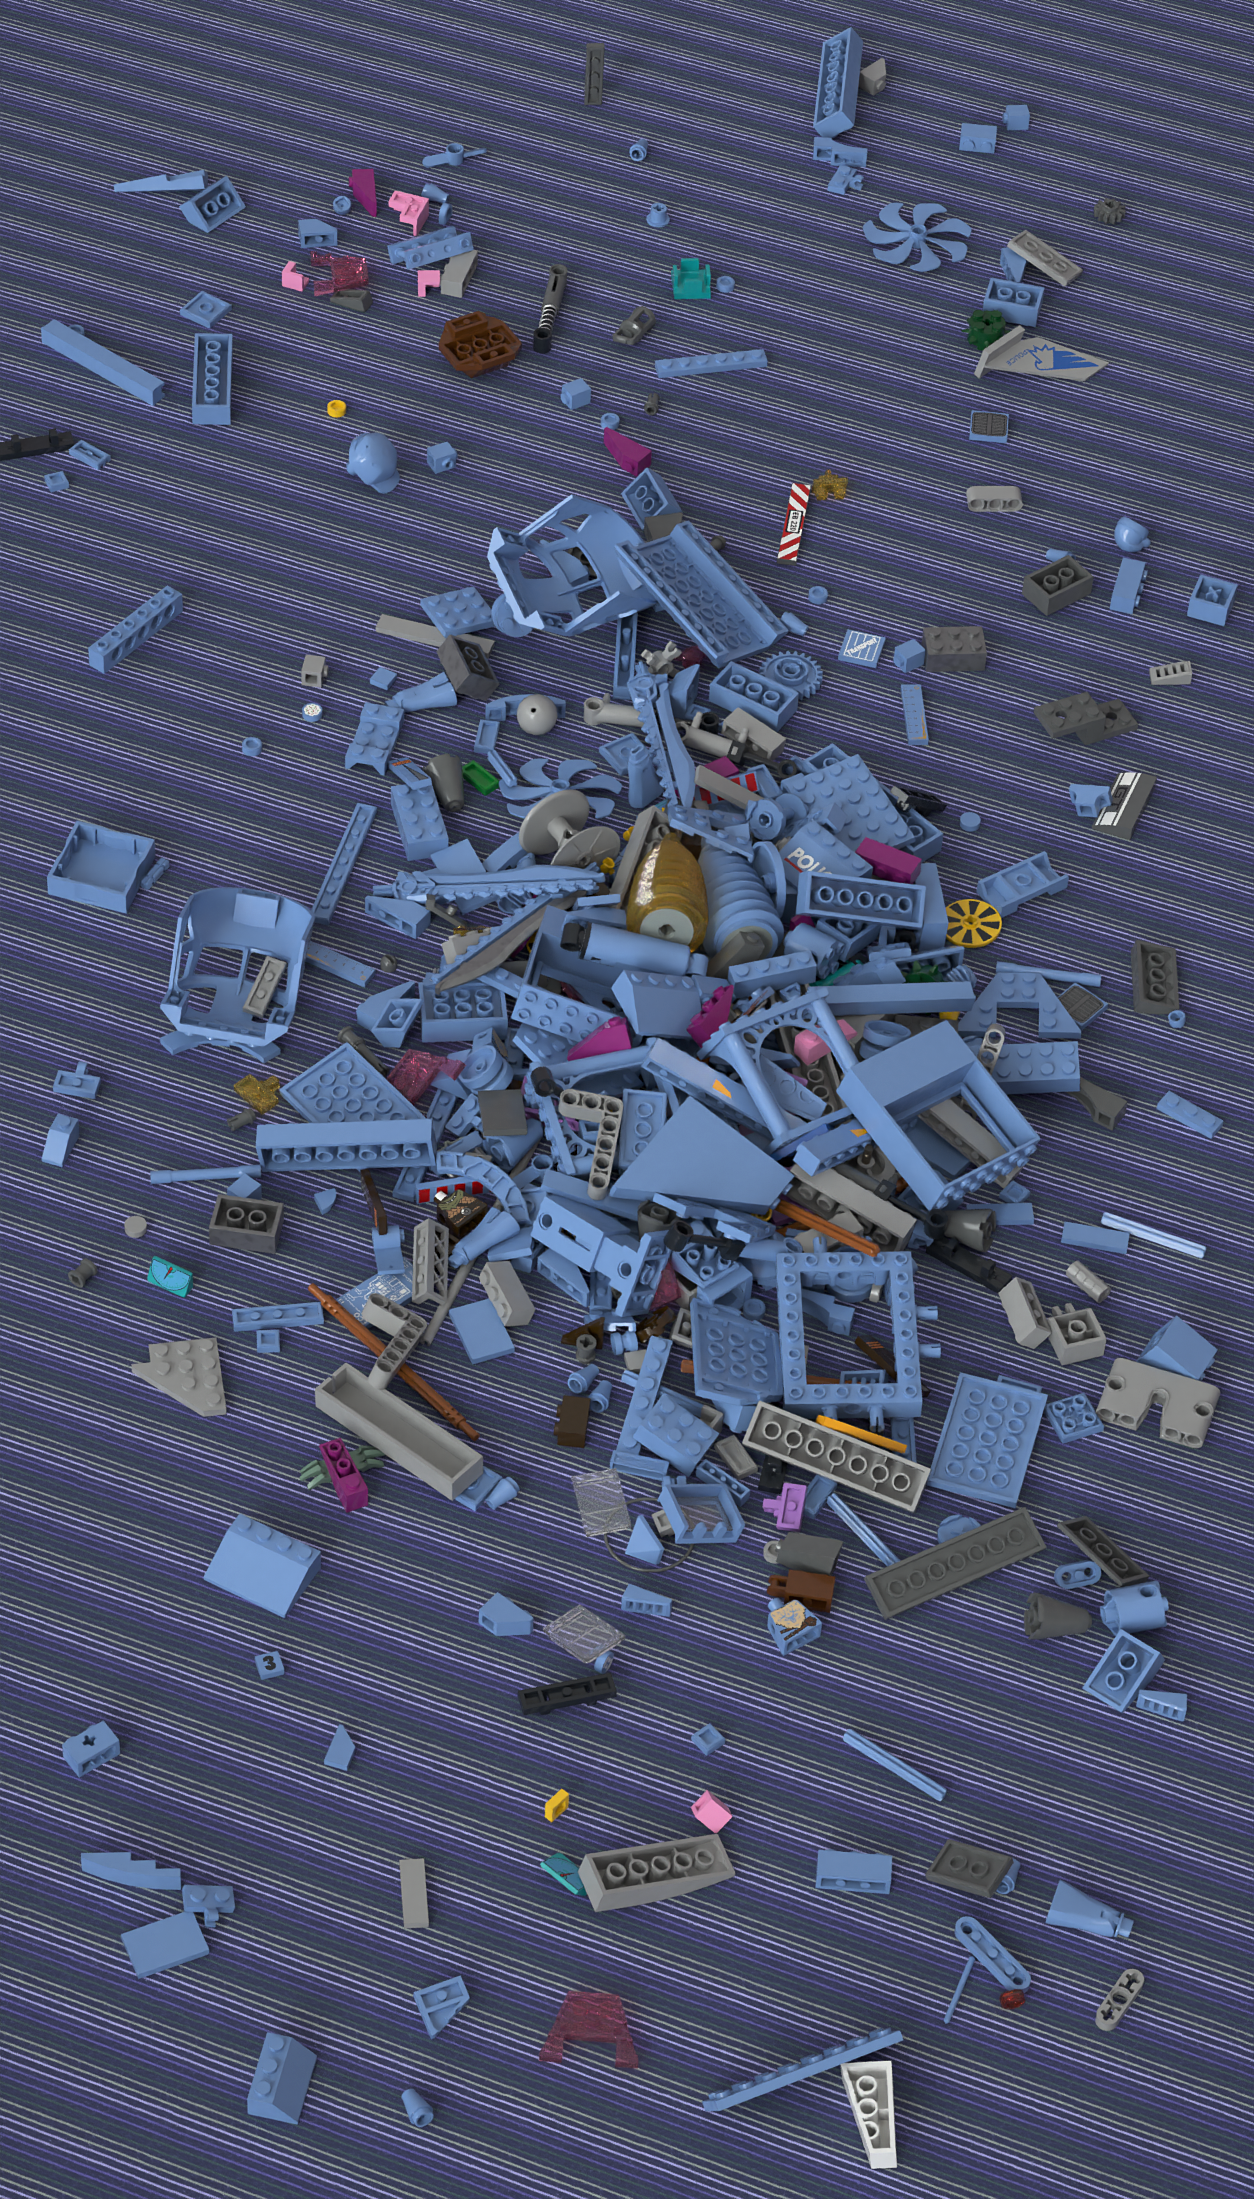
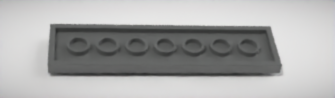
[864,1507,1047,1620]

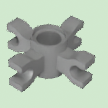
[641,641,682,677]

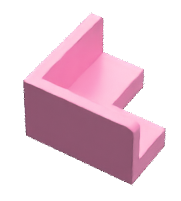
[389,191,429,236]

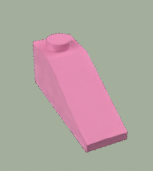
[794,1019,857,1066]

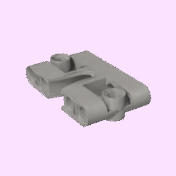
[1096,1358,1220,1448]

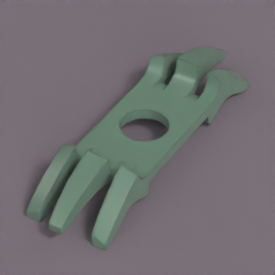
[299,1446,385,1490]

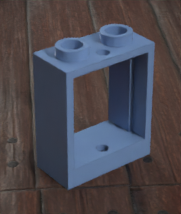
[696,1261,753,1310]

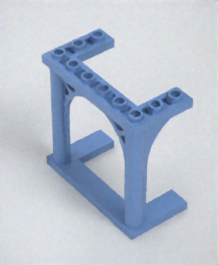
[697,987,859,1155]
[523,1037,680,1181]

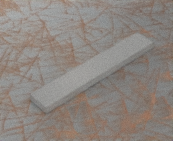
[376,614,495,658]

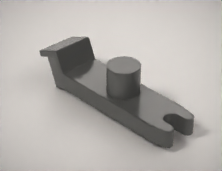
[425,894,467,928]

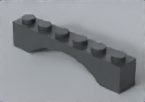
[1066,1077,1127,1131]

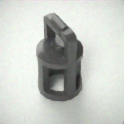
[612,306,656,345]

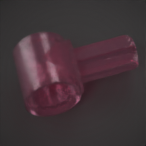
[673,646,705,669]

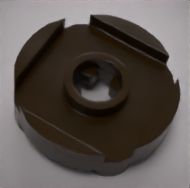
[635,1305,677,1344]

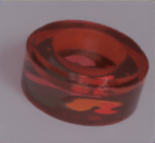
[999,1989,1026,2009]

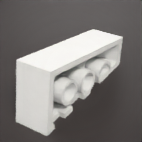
[840,2061,897,2169]

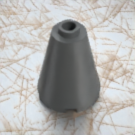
[422,754,465,812]
[637,1200,682,1242]
[937,1209,996,1252]
[1024,1592,1092,1640]

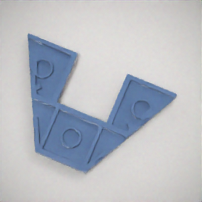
[667,805,754,863]
[958,972,1081,1039]
[653,1193,776,1244]

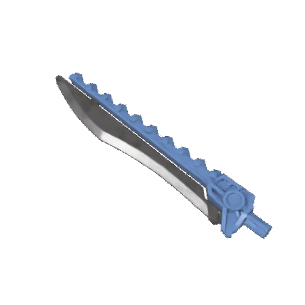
[431,862,600,995]

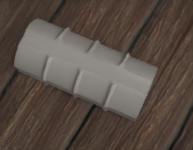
[1066,1260,1111,1303]

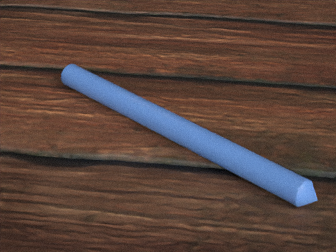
[944,1956,975,2024]

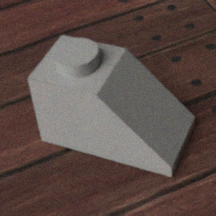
[858,58,886,96]
[668,1307,692,1348]

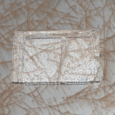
[571,1468,632,1537]
[543,1604,626,1663]

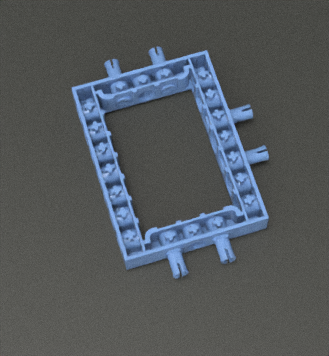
[776,1236,941,1432]

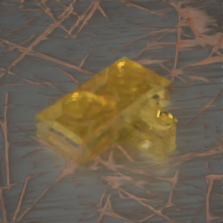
[234,1074,280,1115]

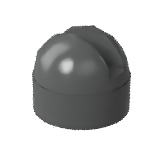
[380,954,397,973]

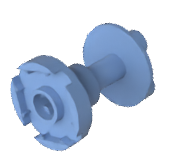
[747,793,809,840]

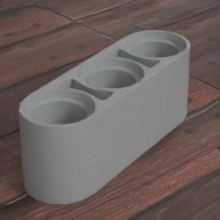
[966,486,1023,512]

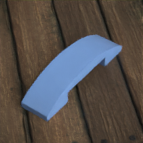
[485,694,566,721]

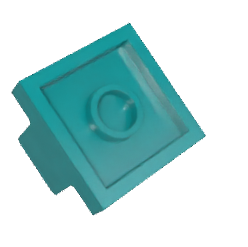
[671,258,711,299]

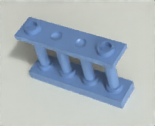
[387,226,474,270]

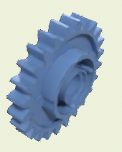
[759,651,823,701]

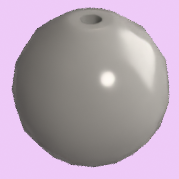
[517,694,558,735]

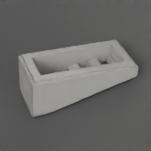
[1149,661,1192,685]

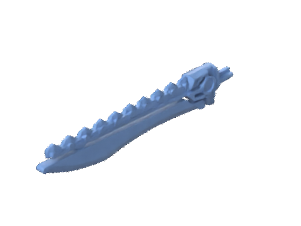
[627,661,696,808]
[373,865,606,905]

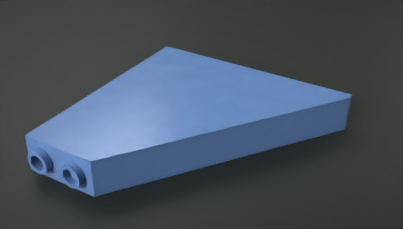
[609,1096,795,1215]

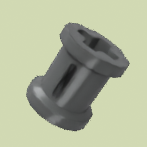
[68,1258,98,1288]
[576,1334,596,1364]

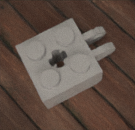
[1047,1303,1107,1365]

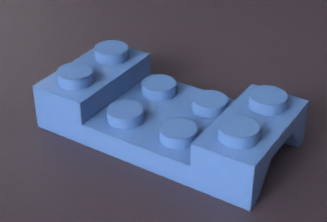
[345,702,404,776]
[976,851,1069,918]

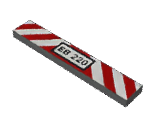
[777,483,811,566]

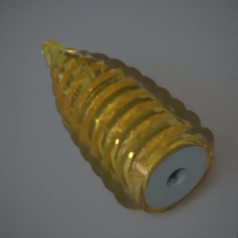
[626,832,709,954]

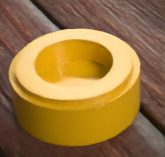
[327,400,346,417]

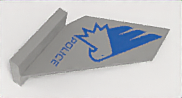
[974,325,1109,381]

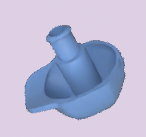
[346,432,400,494]

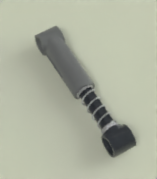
[533,264,568,354]

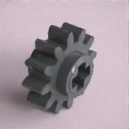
[1094,198,1126,224]

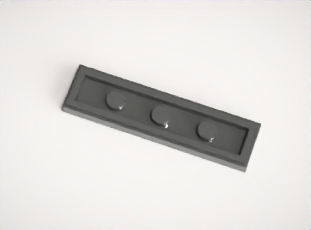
[584,43,605,105]

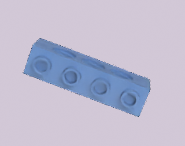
[772,802,848,844]

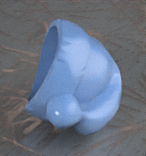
[1114,516,1151,553]

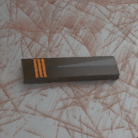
[360,1169,388,1236]
[855,1335,931,1398]

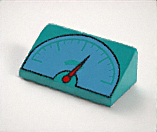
[147,1256,193,1298]
[540,1853,587,1896]

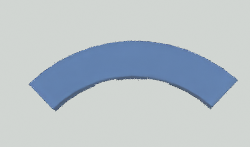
[160,1030,280,1064]
[436,1151,530,1225]

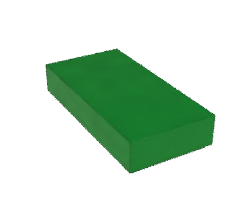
[462,760,499,796]

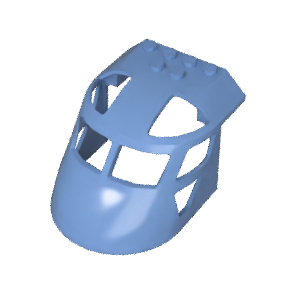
[487,494,659,636]
[160,887,315,1048]

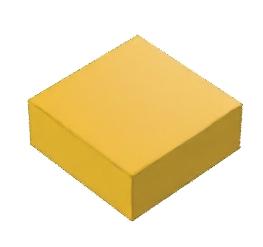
[545,1789,569,1822]

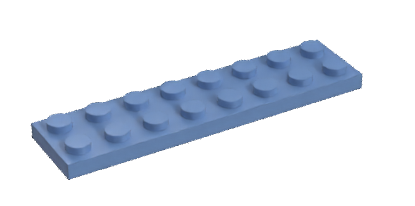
[702,2027,903,2111]

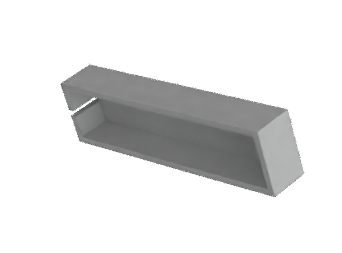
[315,1363,483,1501]

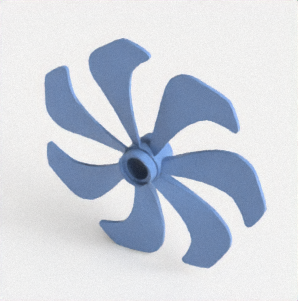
[863,203,971,272]
[499,758,622,819]

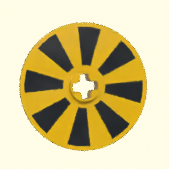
[946,899,1002,948]

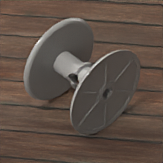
[519,790,620,874]

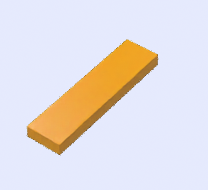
[815,1415,907,1453]

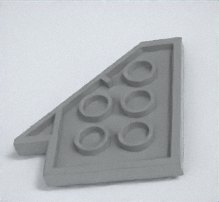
[131,1337,226,1417]

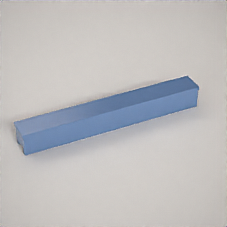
[41,319,165,406]
[613,613,638,700]
[807,981,976,1016]

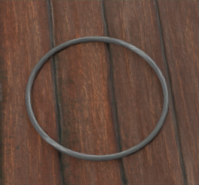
[604,1497,694,1573]

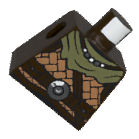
[434,1190,488,1240]

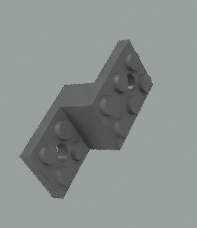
[1034,692,1138,745]

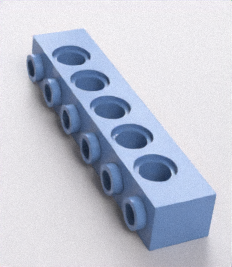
[88,585,183,674]

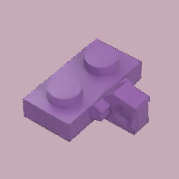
[762,1483,808,1532]

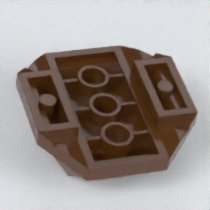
[439,311,522,378]

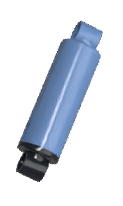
[560,921,709,977]

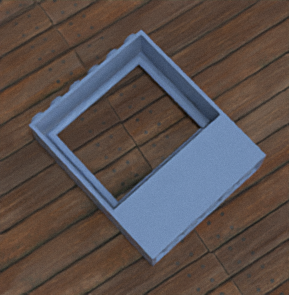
[511,905,643,1048]
[836,1020,1041,1211]

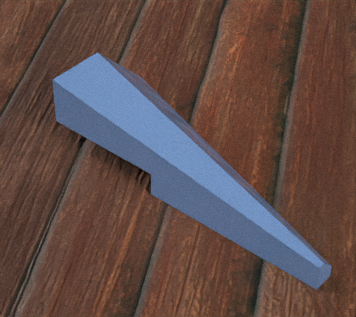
[114,170,208,192]

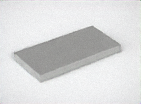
[1007,230,1083,286]

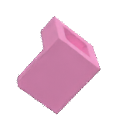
[282,261,309,292]
[418,270,440,297]
[691,1790,733,1833]

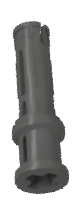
[337,1026,390,1077]

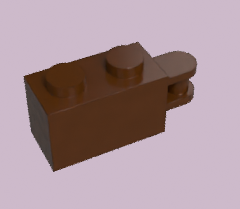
[767,1569,836,1613]

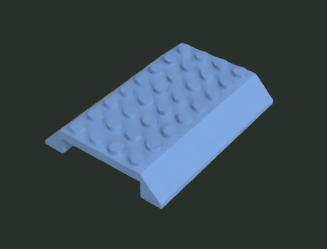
[614,520,789,668]

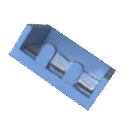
[657,1484,745,1544]

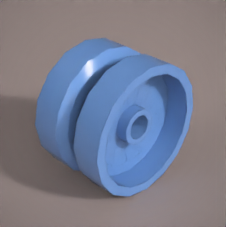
[859,1020,911,1059]
[458,1045,514,1097]
[825,1246,873,1303]

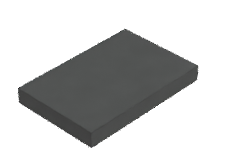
[478,1089,527,1136]
[925,1839,1014,1899]

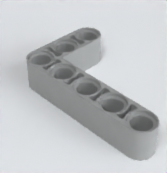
[950,1024,1006,1120]
[558,1089,623,1200]
[361,1293,427,1389]

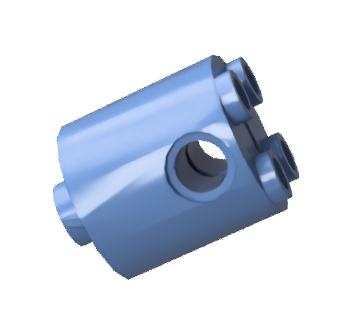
[783,923,845,979]
[1100,1580,1169,1636]

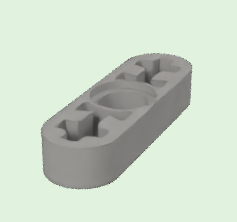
[1095,1969,1144,2031]

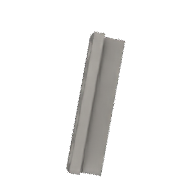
[412,1218,449,1305]

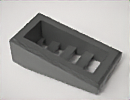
[330,289,373,312]

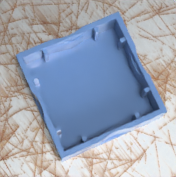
[47,821,156,914]

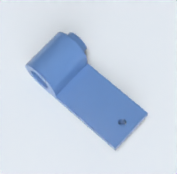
[372,1225,405,1277]

